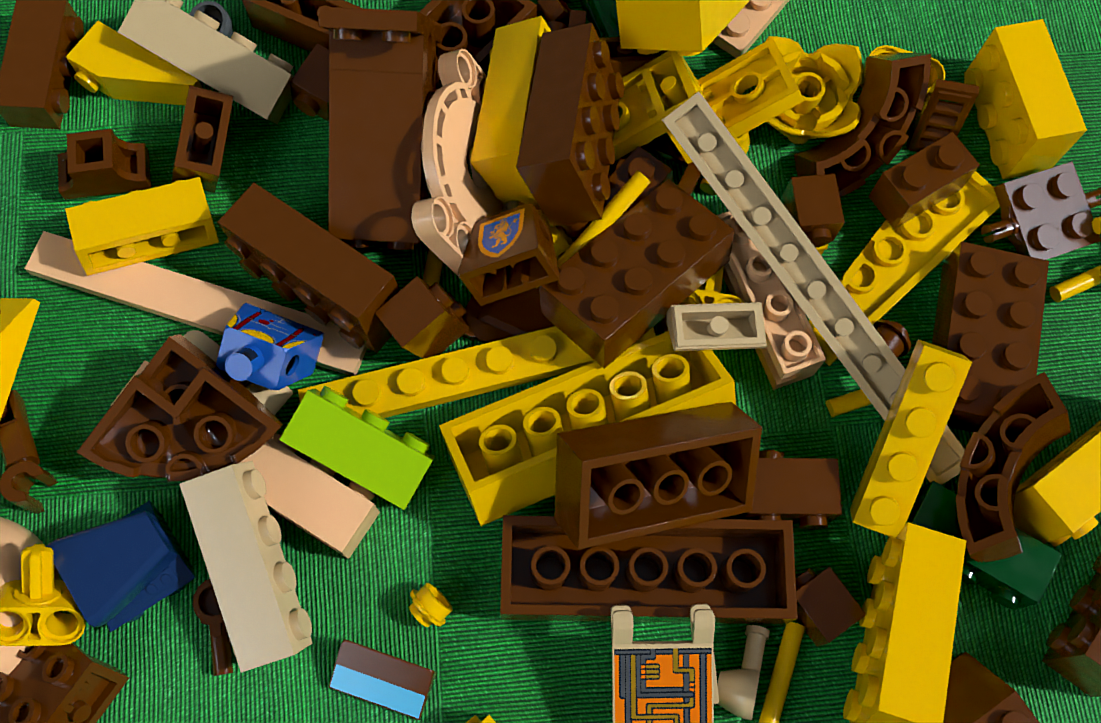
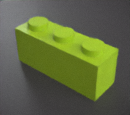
[279,386,435,510]

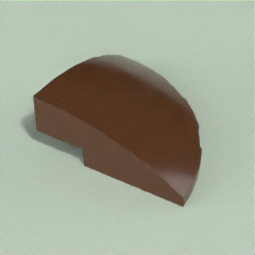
[77,334,283,482]

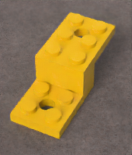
[613,38,805,164]

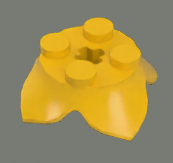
[765,36,863,144]

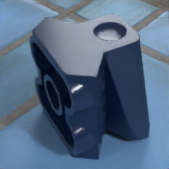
[46,500,196,633]

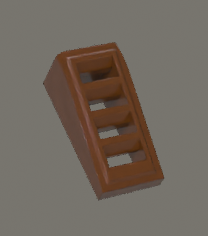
[906,79,979,152]

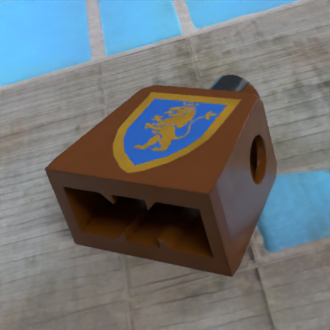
[458,200,559,306]

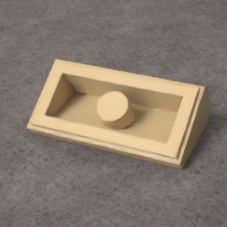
[666,302,767,351]

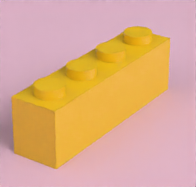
[850,339,972,538]

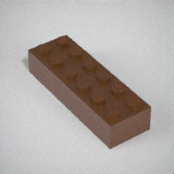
[500,515,798,624]

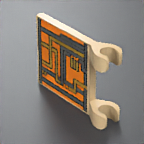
[611,604,715,723]

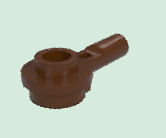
[193,579,233,676]

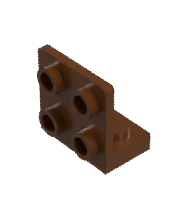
[0,642,129,723]

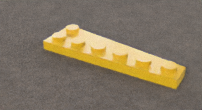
[809,171,1000,366]

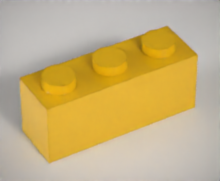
[65,177,219,276]

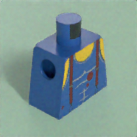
[216,303,325,390]

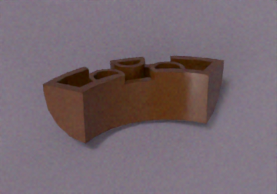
[794,52,931,197]
[956,372,1071,562]

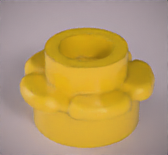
[409,583,453,627]

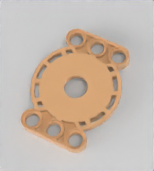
[411,49,504,278]

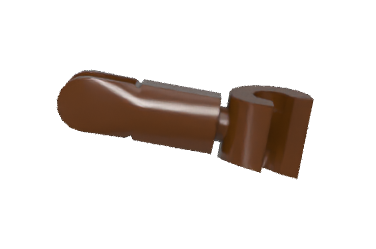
[0,389,58,514]

